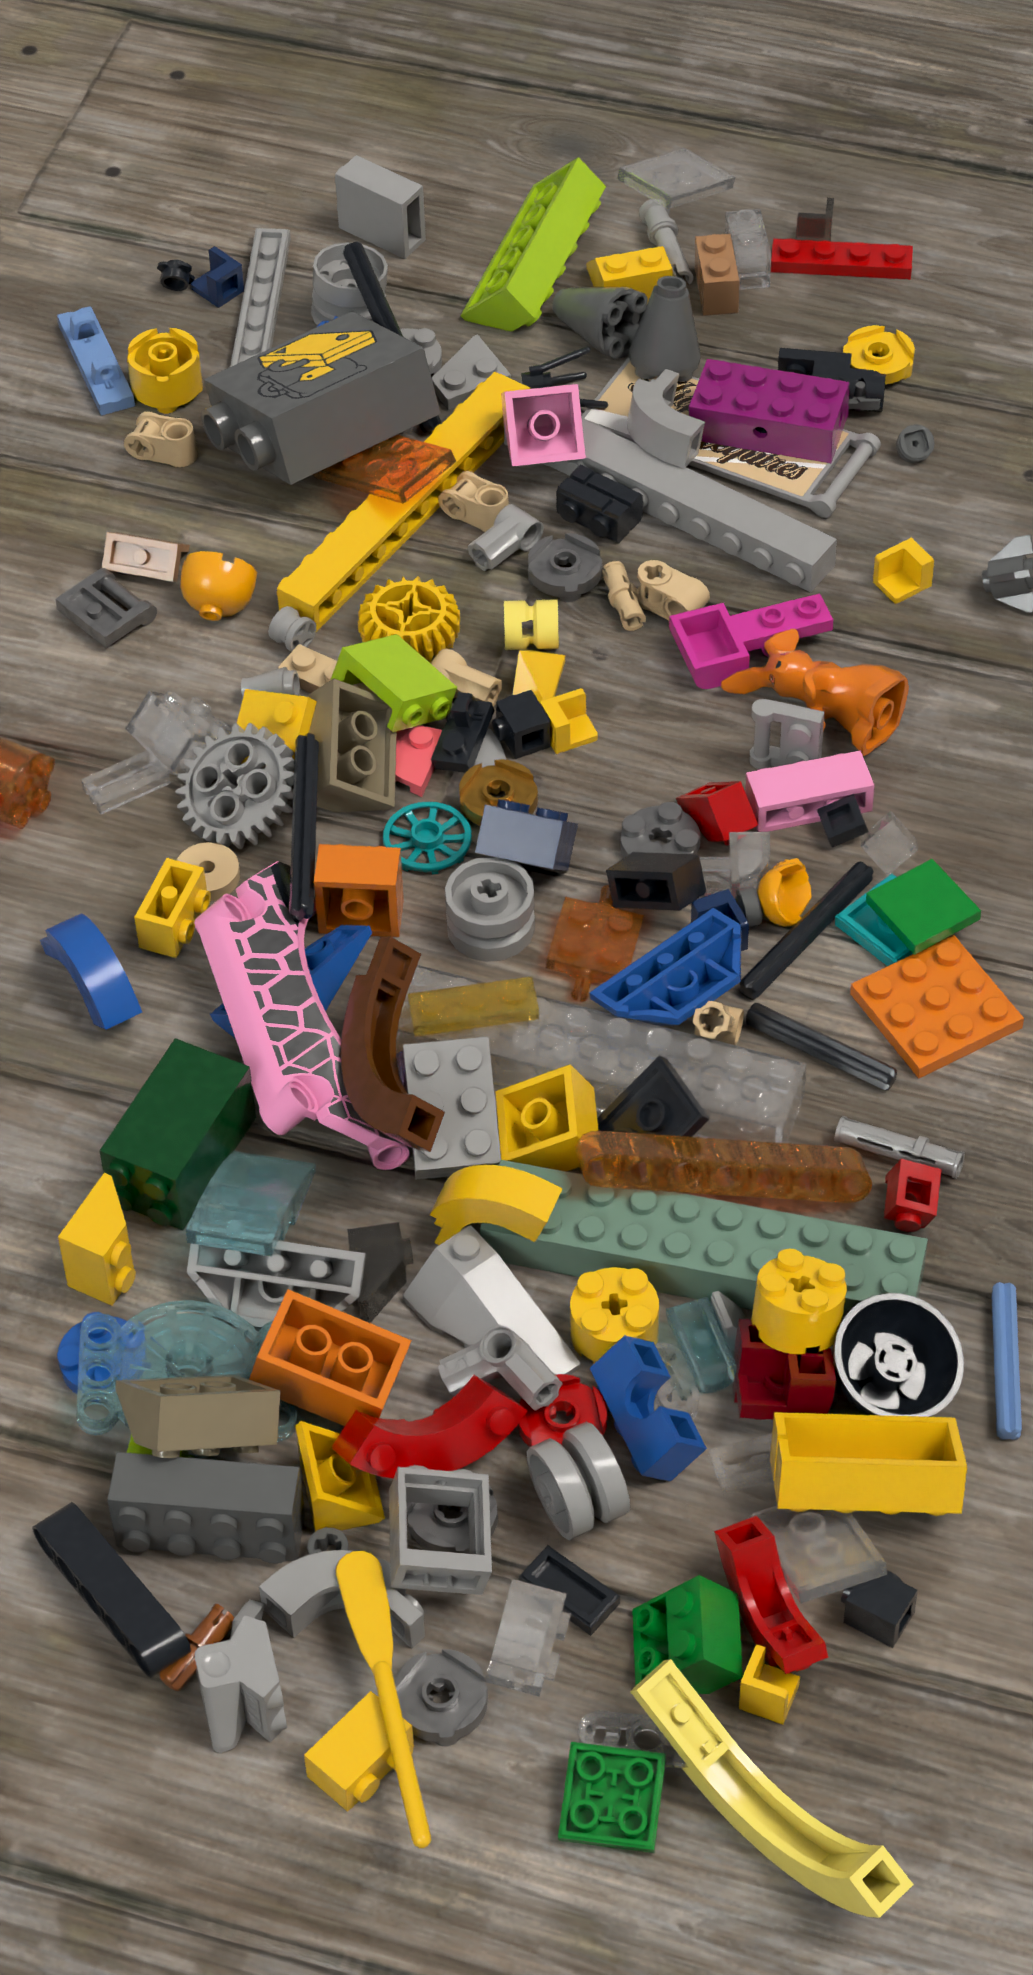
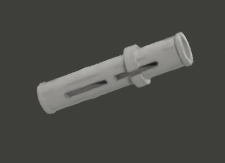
[834,1116,965,1179]

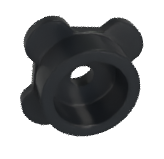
[157,260,195,291]

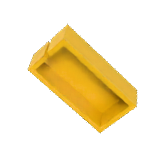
[770,1412,967,1516]

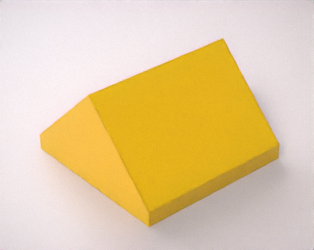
[295,1421,385,1532]

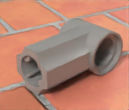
[468,504,544,571]

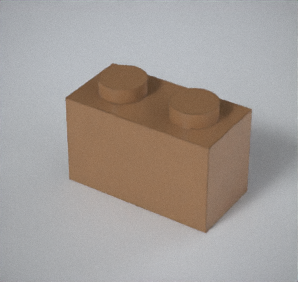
[695,234,739,316]

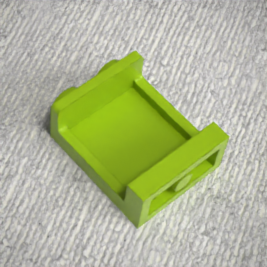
[331,634,457,732]

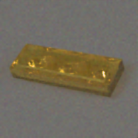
[408,976,539,1037]

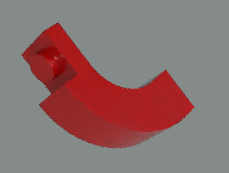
[714,1515,829,1674]

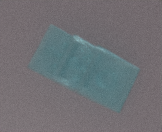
[186,1151,316,1257]

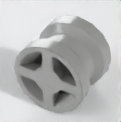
[268,606,316,652]

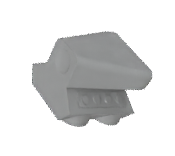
[195,1615,287,1753]

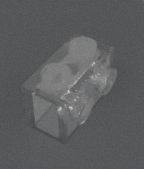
[485,1579,571,1697]

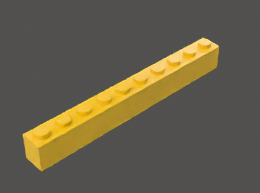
[277,371,531,632]

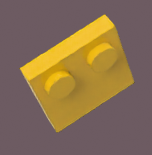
[237,689,317,772]

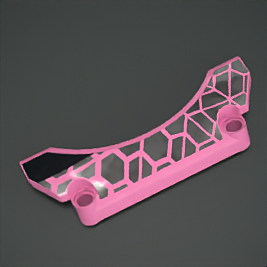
[194,861,410,1170]

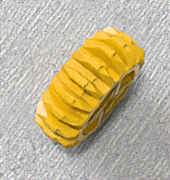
[358,576,460,663]

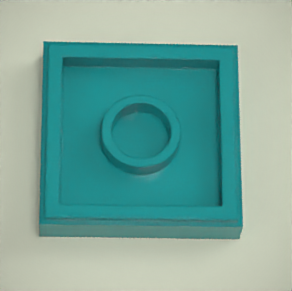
[835,874,913,966]

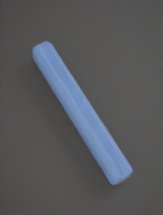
[991,1282,1022,1440]

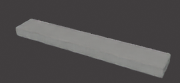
[230,228,291,367]

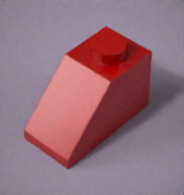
[676,781,758,846]

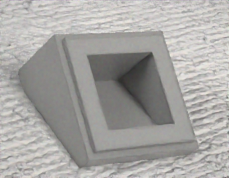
[710,1291,746,1352]

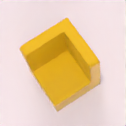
[873,537,934,604]
[540,688,598,754]
[739,1644,800,1725]

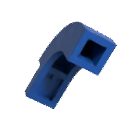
[40,913,143,1030]

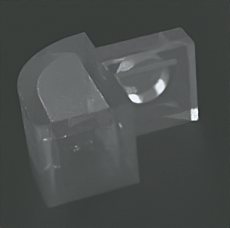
[700,832,770,899]

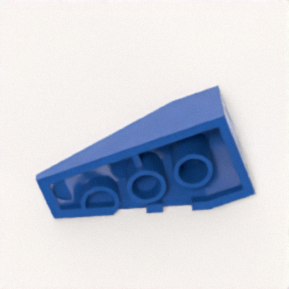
[210,925,372,1039]

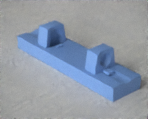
[57,306,135,416]

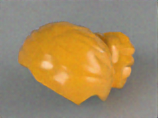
[757,858,812,927]

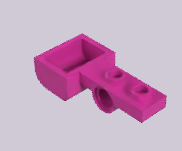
[669,593,833,689]

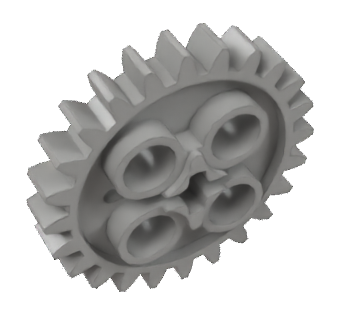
[175,723,295,849]

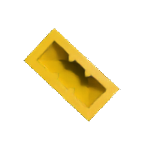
[513,650,566,703]

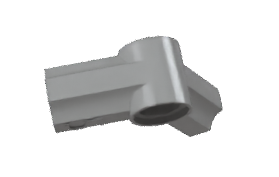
[438,1325,563,1410]

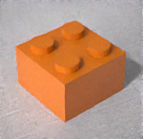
[314,844,404,937]

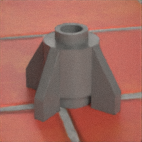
[982,534,1033,613]

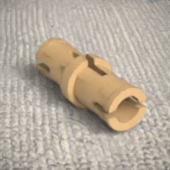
[602,561,646,631]

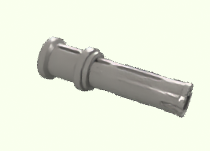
[639,198,693,287]

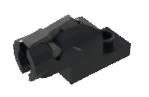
[778,348,886,412]

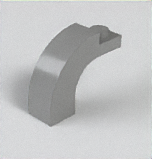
[627,369,705,469]
[259,1550,425,1648]

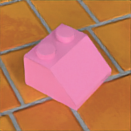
[501,384,586,466]

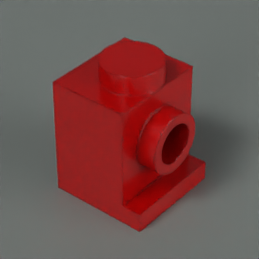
[884,1158,941,1232]

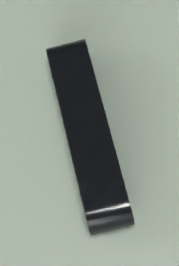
[32,1502,191,1678]

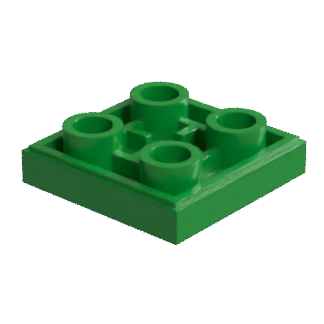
[866,859,981,955]
[558,1742,666,1853]

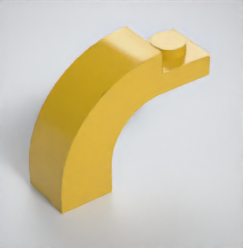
[430,1165,563,1245]

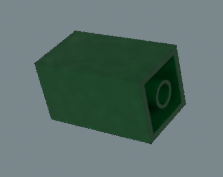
[99,1038,256,1230]

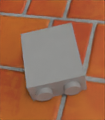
[335,155,426,259]

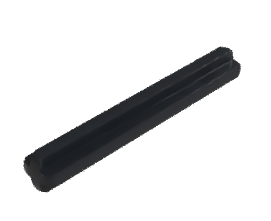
[746,1003,897,1090]

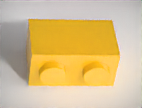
[304,1691,414,1812]

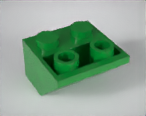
[632,1575,743,1694]

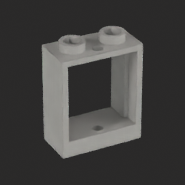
[389,1465,492,1595]

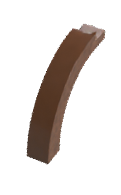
[341,936,445,1152]

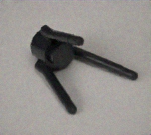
[521,346,608,409]

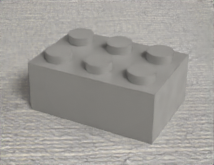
[403,1037,501,1180]

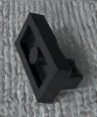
[431,692,495,773]

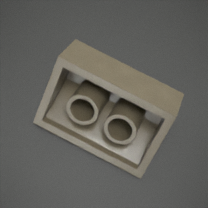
[306,679,397,812]
[115,1375,280,1458]

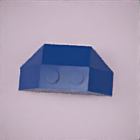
[589,908,742,1026]

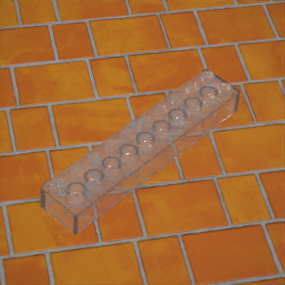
[396,965,807,1159]

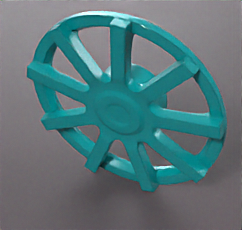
[382,802,472,875]

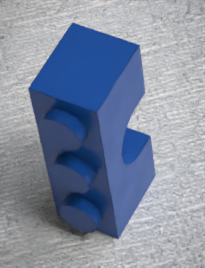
[590,1335,707,1481]

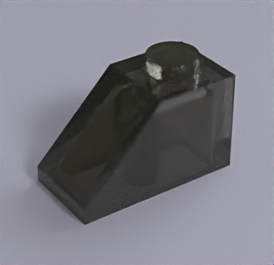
[347,1222,413,1323]

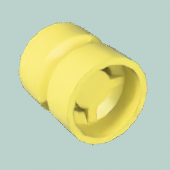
[504,599,559,650]

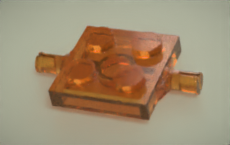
[546,885,644,1002]

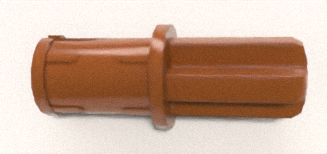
[159,1604,235,1691]

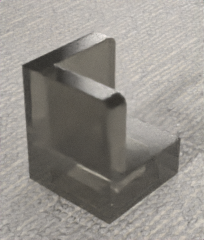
[796,197,834,241]

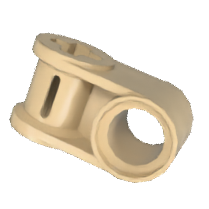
[124,412,198,467]
[438,471,509,532]
[637,560,710,621]

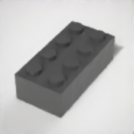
[107,1452,305,1564]

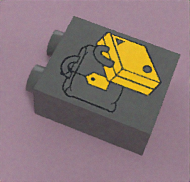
[201,311,441,485]

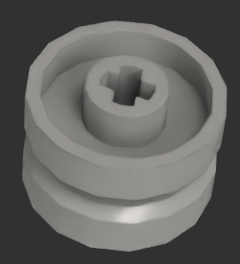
[445,857,535,962]
[526,1421,630,1541]

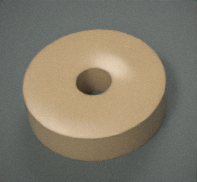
[177,842,240,901]

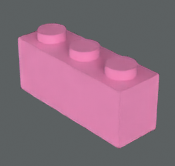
[745,750,874,834]

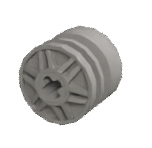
[311,242,388,325]

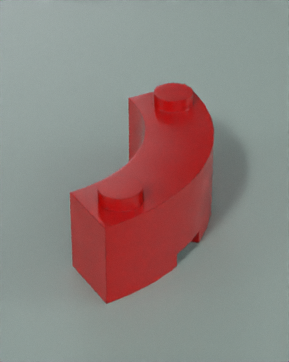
[331,1374,528,1479]

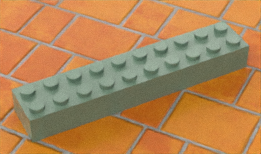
[480,1160,928,1321]

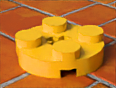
[843,325,915,385]

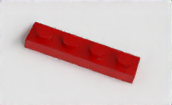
[771,238,913,280]

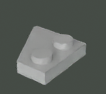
[432,334,511,410]

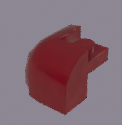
[733,1319,836,1420]

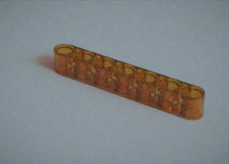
[575,1131,872,1203]

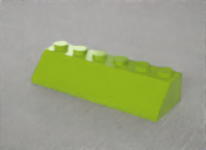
[460,157,606,332]

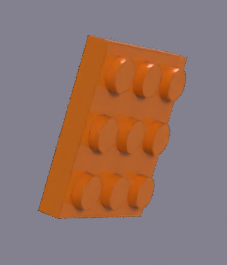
[850,935,1024,1079]

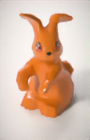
[721,629,909,756]

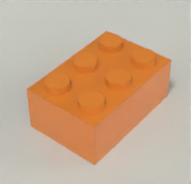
[249,1289,412,1426]

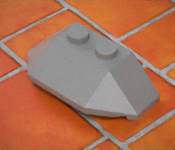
[187,1229,366,1329]

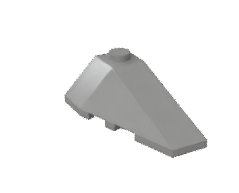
[403,1225,581,1375]

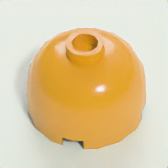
[180,551,257,621]

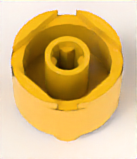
[127,328,203,414]
[751,1249,847,1355]
[570,1267,659,1364]

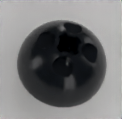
[832,1293,964,1417]

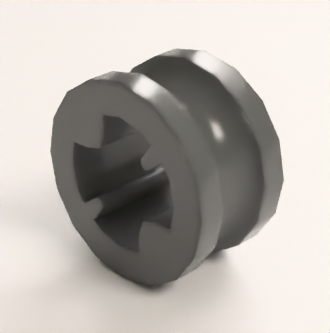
[307,1527,349,1555]

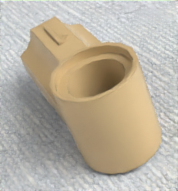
[431,649,502,707]
[693,1001,744,1046]

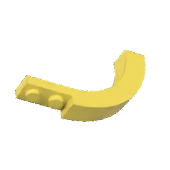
[630,1659,914,1918]

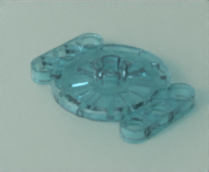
[76,1300,298,1441]

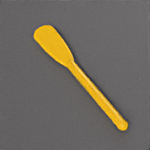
[336,1551,431,1848]

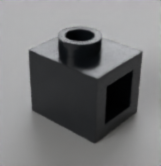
[492,690,551,759]
[841,1565,918,1648]

